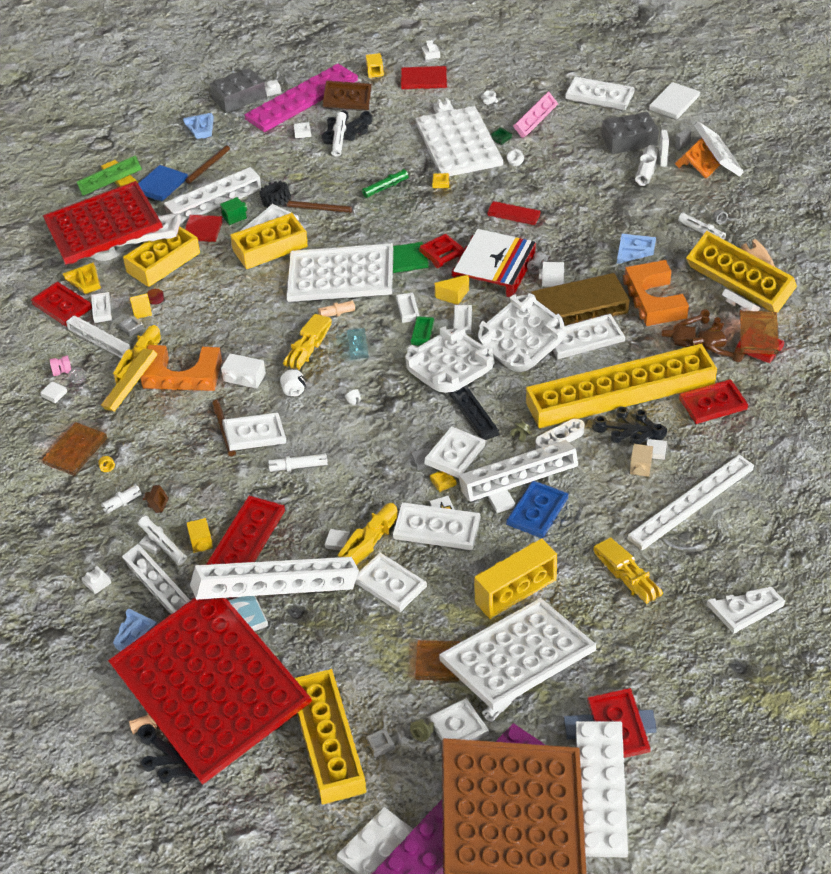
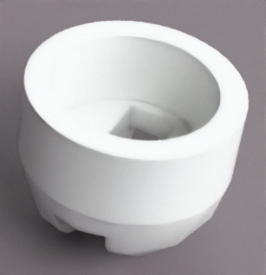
[345,389,361,405]

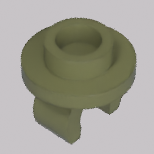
[510,421,531,442]
[410,719,434,742]

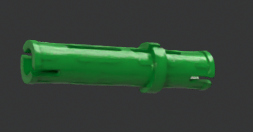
[362,169,409,198]

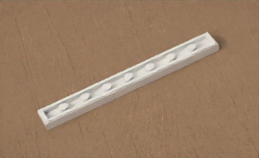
[627,455,754,550]

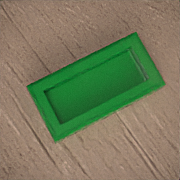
[411,316,435,346]

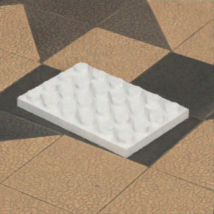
[415,106,503,176]
[287,243,393,302]
[439,598,596,710]

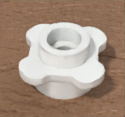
[481,90,498,104]

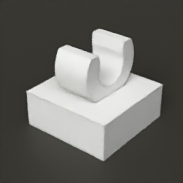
[422,40,440,60]
[434,97,454,113]
[82,566,111,594]

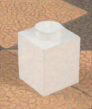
[539,262,564,287]

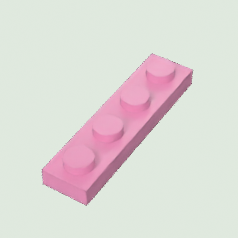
[513,92,558,138]

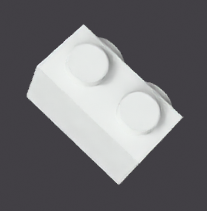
[221,353,266,388]

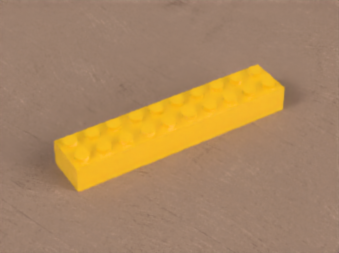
[526,344,717,429]

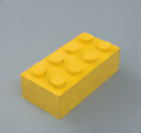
[230,213,308,269]
[123,226,200,287]
[474,538,557,619]

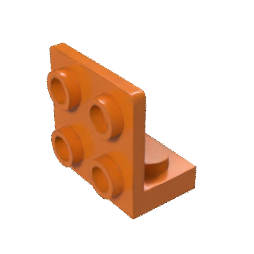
[675,138,721,178]

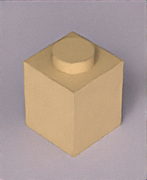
[630,444,653,476]

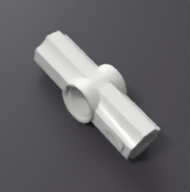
[635,145,659,186]

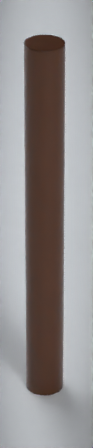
[185,145,230,184]
[287,200,352,213]
[212,400,236,457]

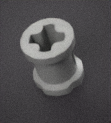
[527,251,548,274]

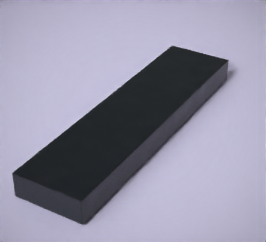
[448,385,499,440]

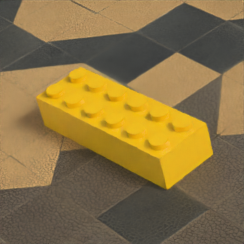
[686,231,797,314]
[295,669,367,805]

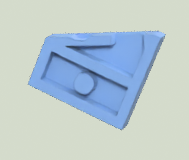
[183,113,214,139]
[617,234,656,264]
[113,608,158,651]

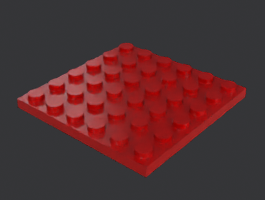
[43,181,163,265]

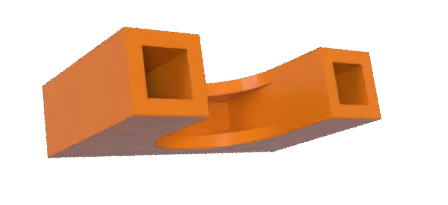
[623,260,689,326]
[140,345,222,391]

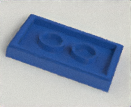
[138,165,187,202]
[506,481,569,539]

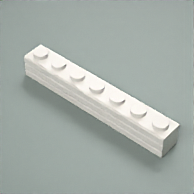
[66,316,131,358]

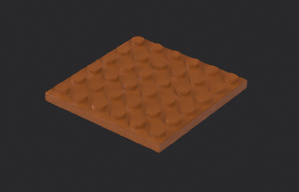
[442,738,587,874]

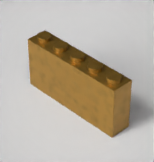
[531,273,629,326]

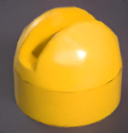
[98,456,115,472]

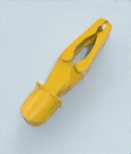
[283,314,332,370]
[113,325,161,384]
[338,503,398,565]
[593,537,663,604]

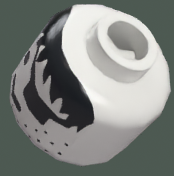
[280,369,306,396]

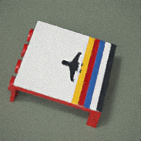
[451,229,536,298]

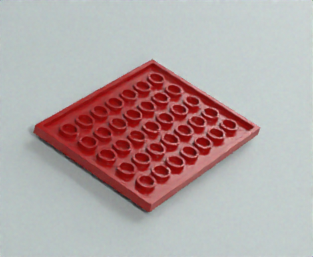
[108,598,312,785]

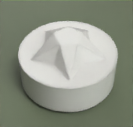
[507,149,524,166]

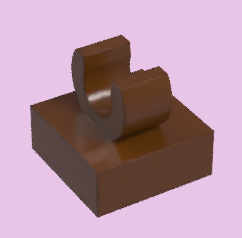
[142,485,169,513]

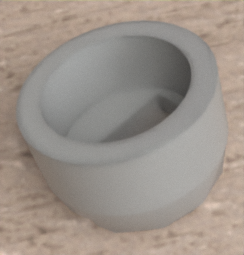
[713,210,728,224]

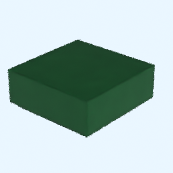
[490,127,512,145]

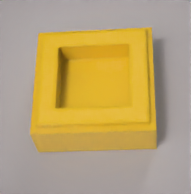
[433,173,449,188]
[430,471,457,492]

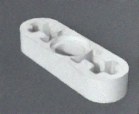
[536,419,584,449]

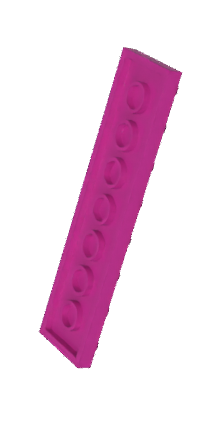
[244,64,358,132]

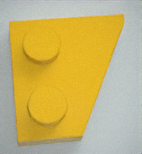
[63,262,101,294]

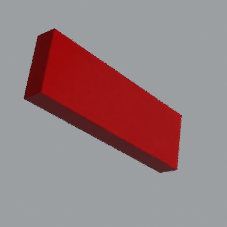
[488,201,540,225]

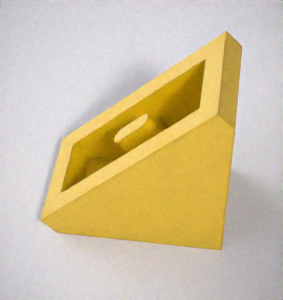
[434,275,469,305]
[129,294,152,319]

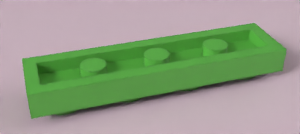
[77,155,142,196]

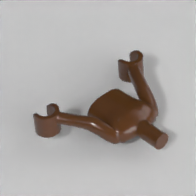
[661,309,710,351]
[690,317,745,362]

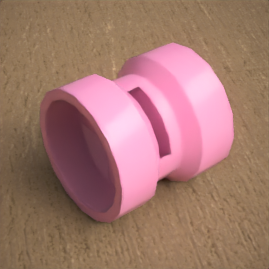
[50,355,72,376]

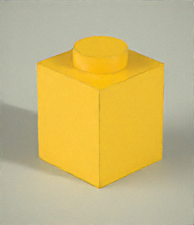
[366,53,384,78]
[186,518,213,553]

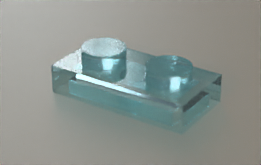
[347,328,369,360]

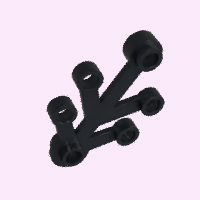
[321,111,372,145]
[592,406,667,445]
[138,724,198,783]

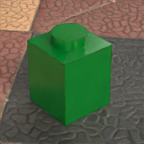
[220,197,247,225]

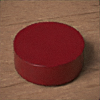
[146,289,164,305]

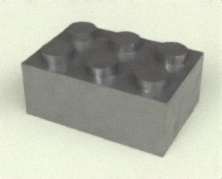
[210,68,266,113]
[602,112,659,154]

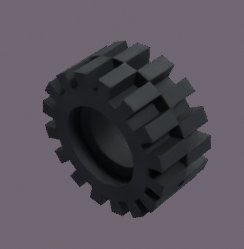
[259,181,291,208]

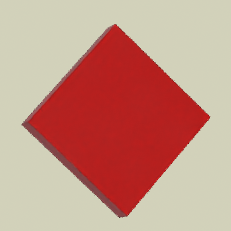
[185,215,223,242]

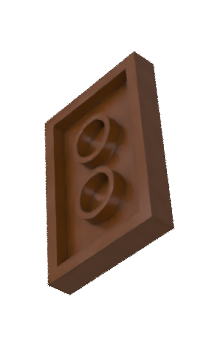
[323,81,372,110]

